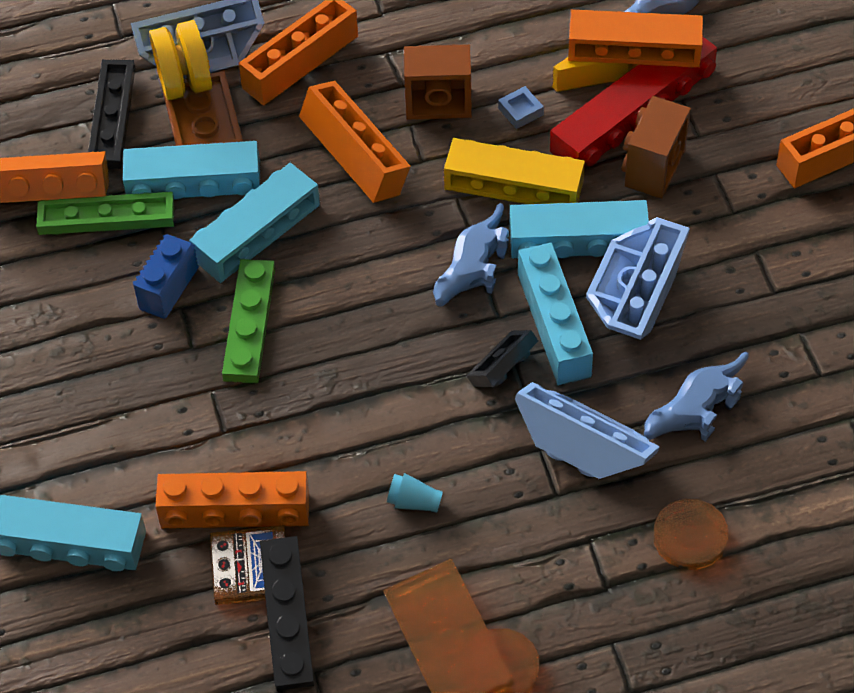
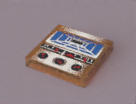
[210,525,286,605]

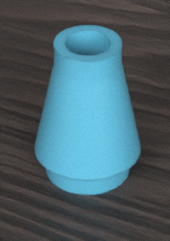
[386,473,443,513]

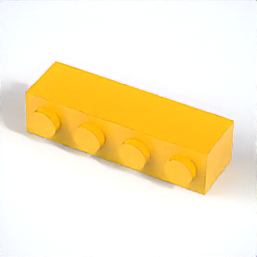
[444,138,585,204]

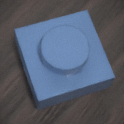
[498,86,544,129]

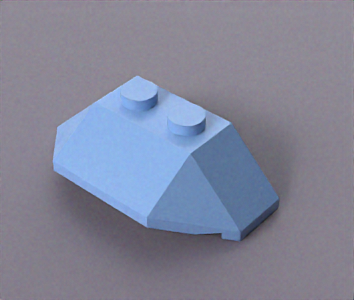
[131,0,264,79]
[586,217,690,340]
[515,382,659,479]

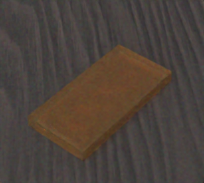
[383,558,515,693]

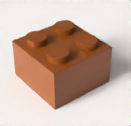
[404,44,472,120]
[621,96,691,199]

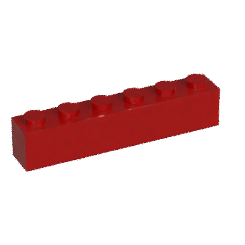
[550,36,717,169]

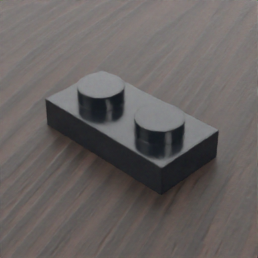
[466,330,539,387]

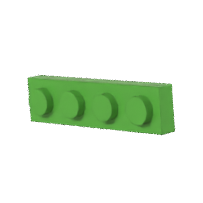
[36,192,174,235]
[222,259,275,383]

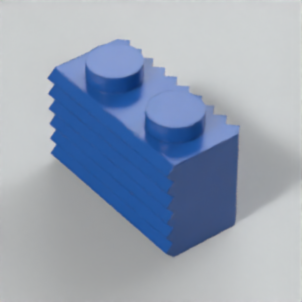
[133,234,199,319]

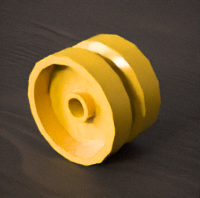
[149,20,212,101]

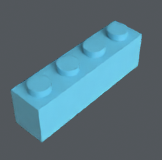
[123,141,261,199]
[189,163,320,283]
[509,200,649,258]
[518,242,593,385]
[0,495,146,571]

